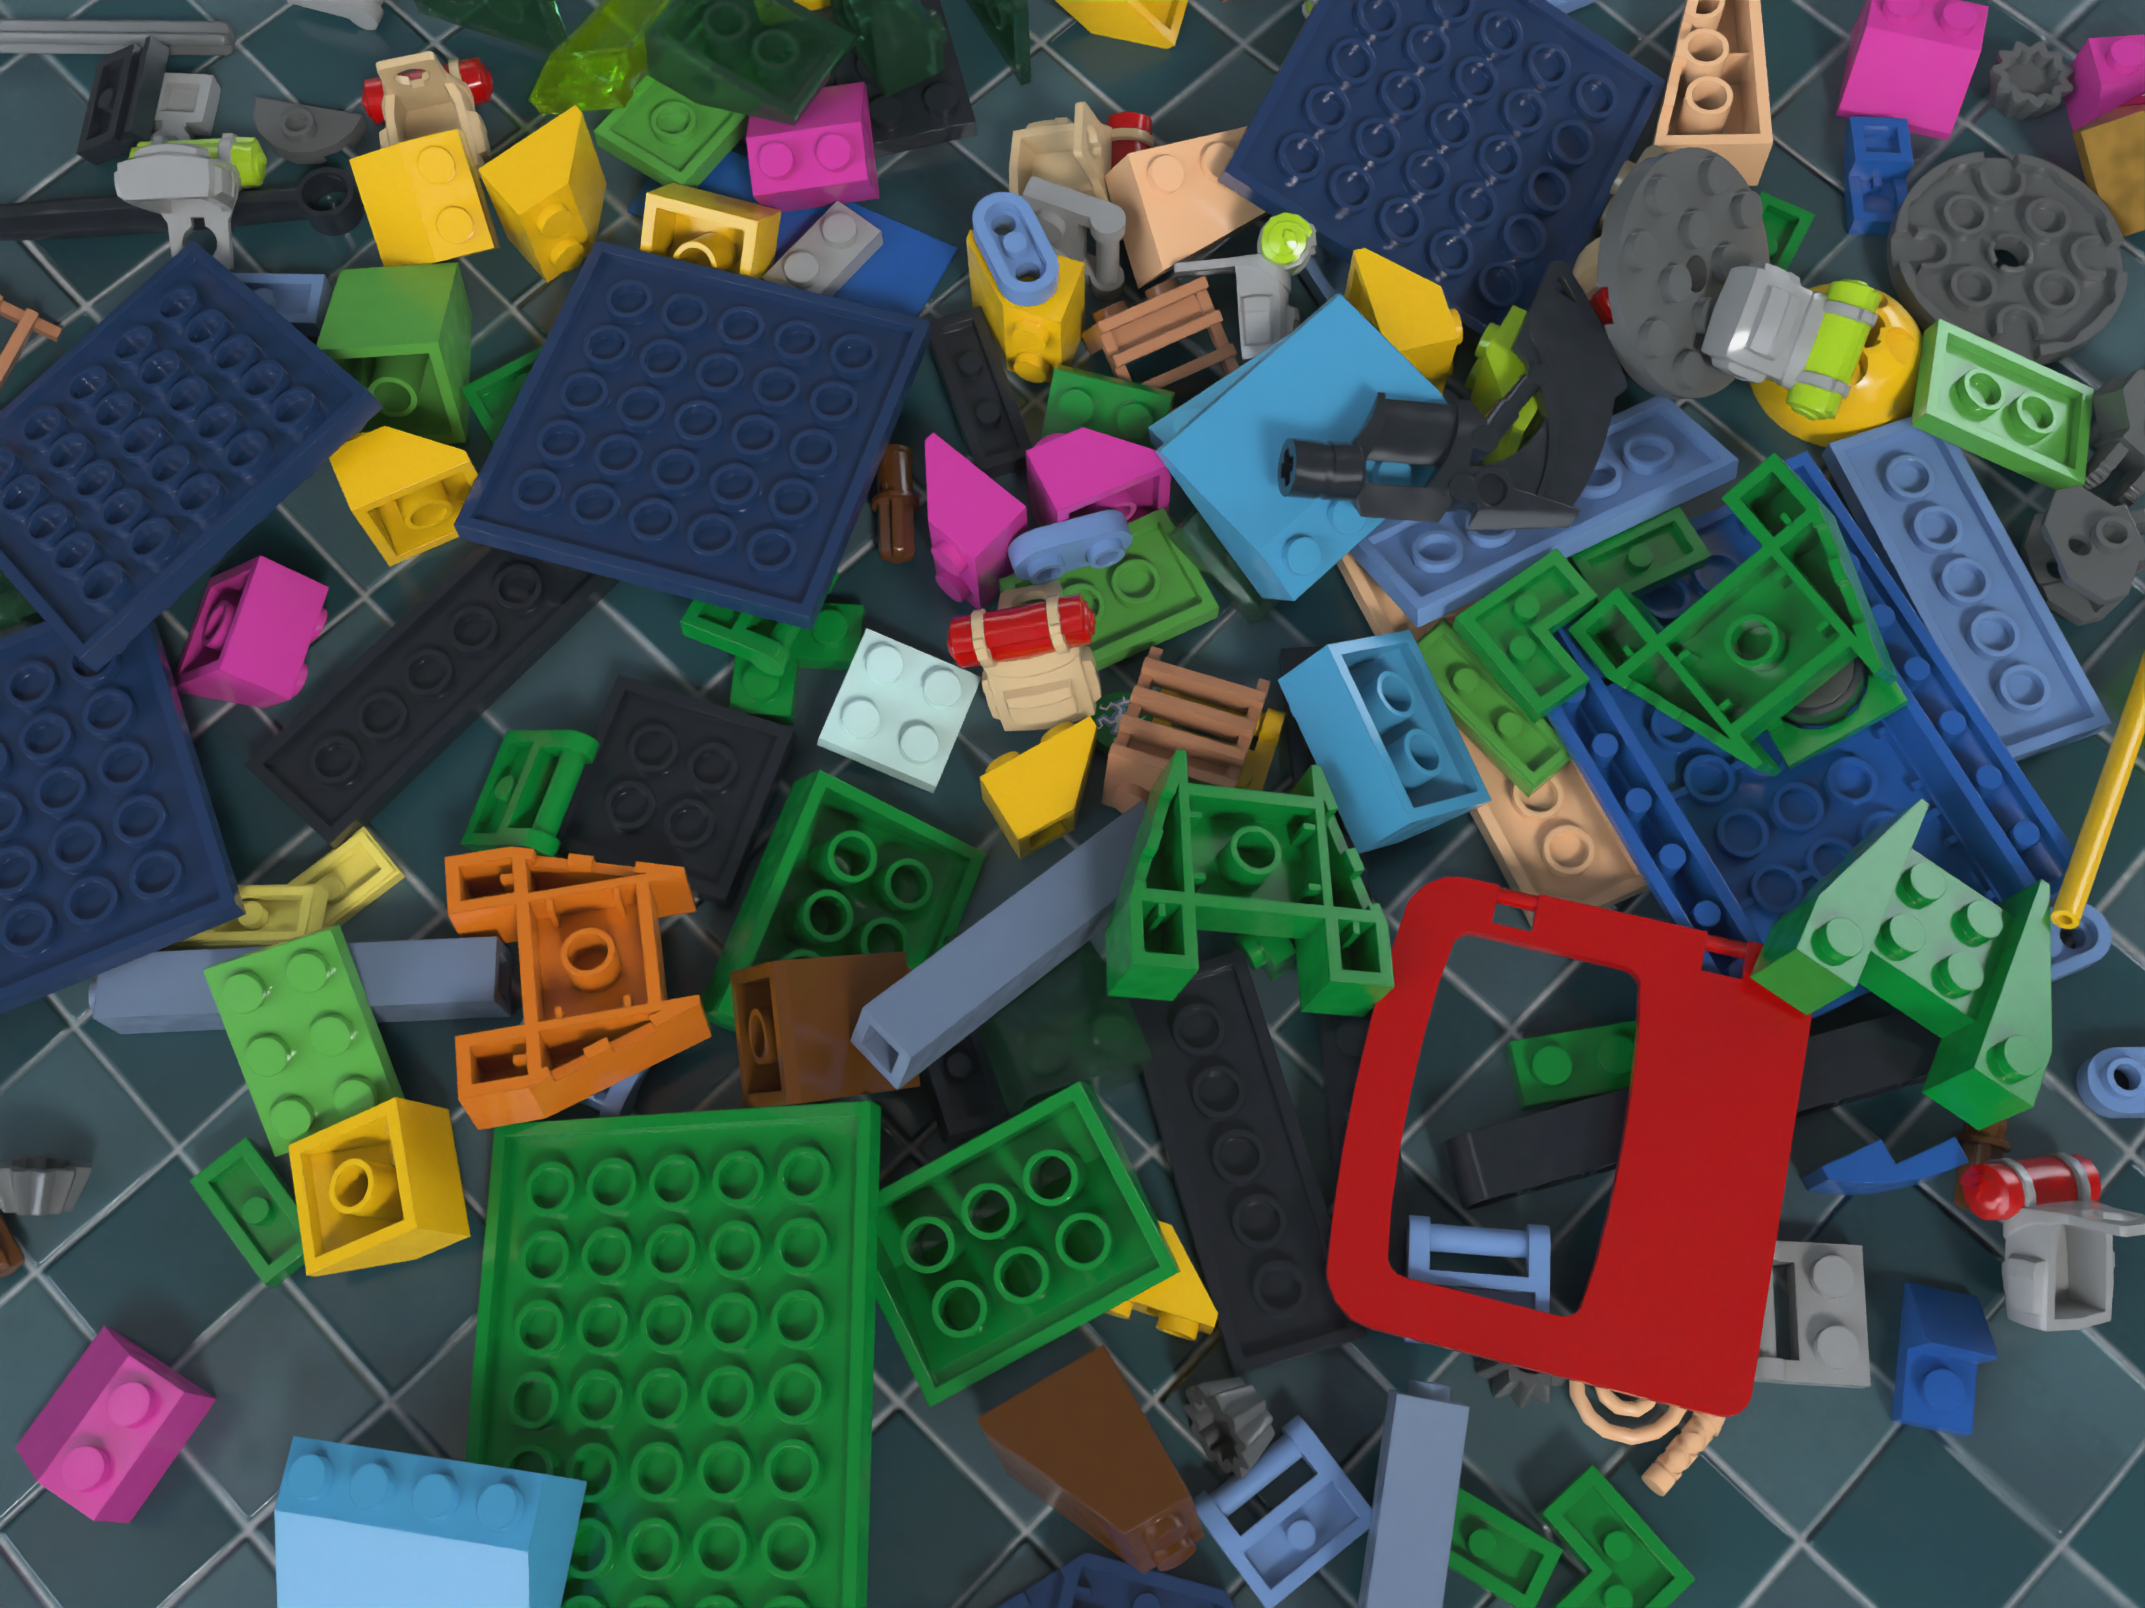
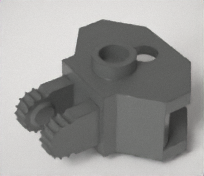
[2083,369,2145,509]
[2020,485,2145,626]

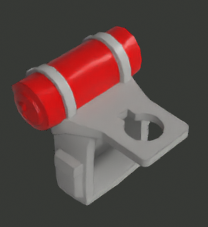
[1960,1152,2145,1331]

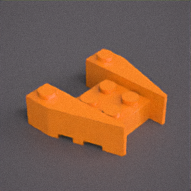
[445,846,712,1130]

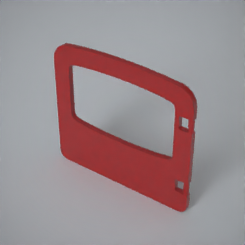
[1326,877,1812,1418]

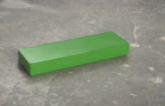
[1416,618,1573,798]

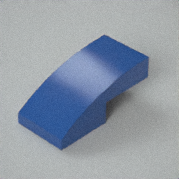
[1844,116,1914,236]
[1801,1137,1969,1195]

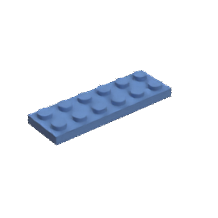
[1351,396,1739,628]
[1821,416,2112,762]

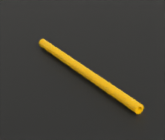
[2050,650,2145,929]

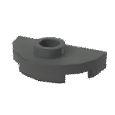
[253,97,369,164]

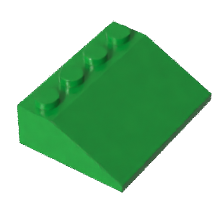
[701,770,986,1091]
[876,1081,1181,1407]

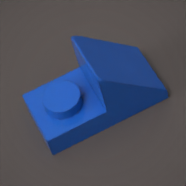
[1892,1282,1997,1437]

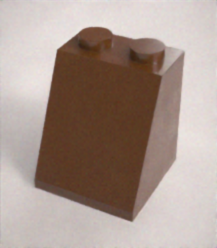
[729,951,920,1108]
[976,1344,1205,1574]

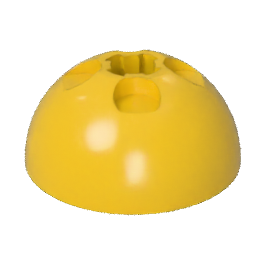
[1749,283,1923,447]

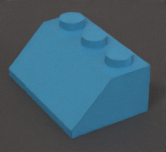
[1278,630,1492,854]

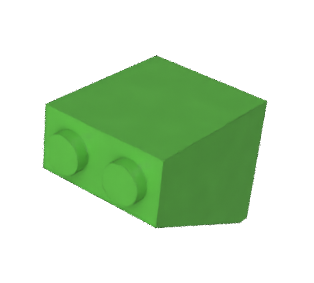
[316,262,472,444]

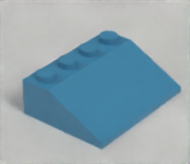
[1155,294,1447,601]
[274,1436,587,1608]

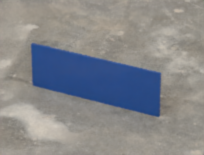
[627,150,959,317]

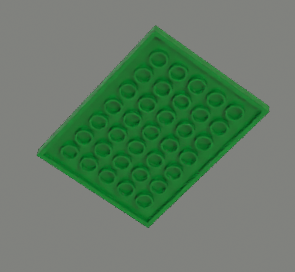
[465,1101,881,1608]

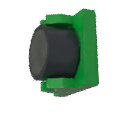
[1766,656,1909,770]

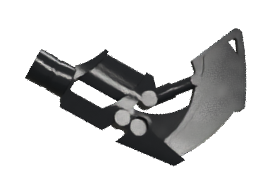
[1278,260,1627,531]

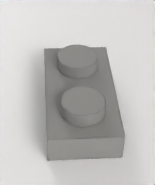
[762,200,883,297]

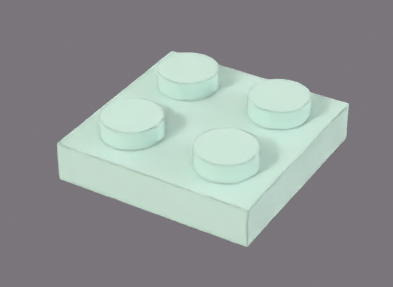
[817,628,982,793]

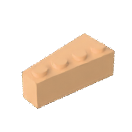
[1652,0,1773,186]
[1104,126,1269,289]

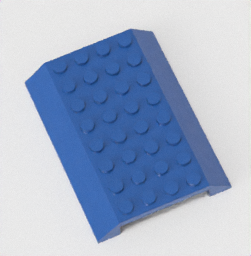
[1481,451,2074,1022]

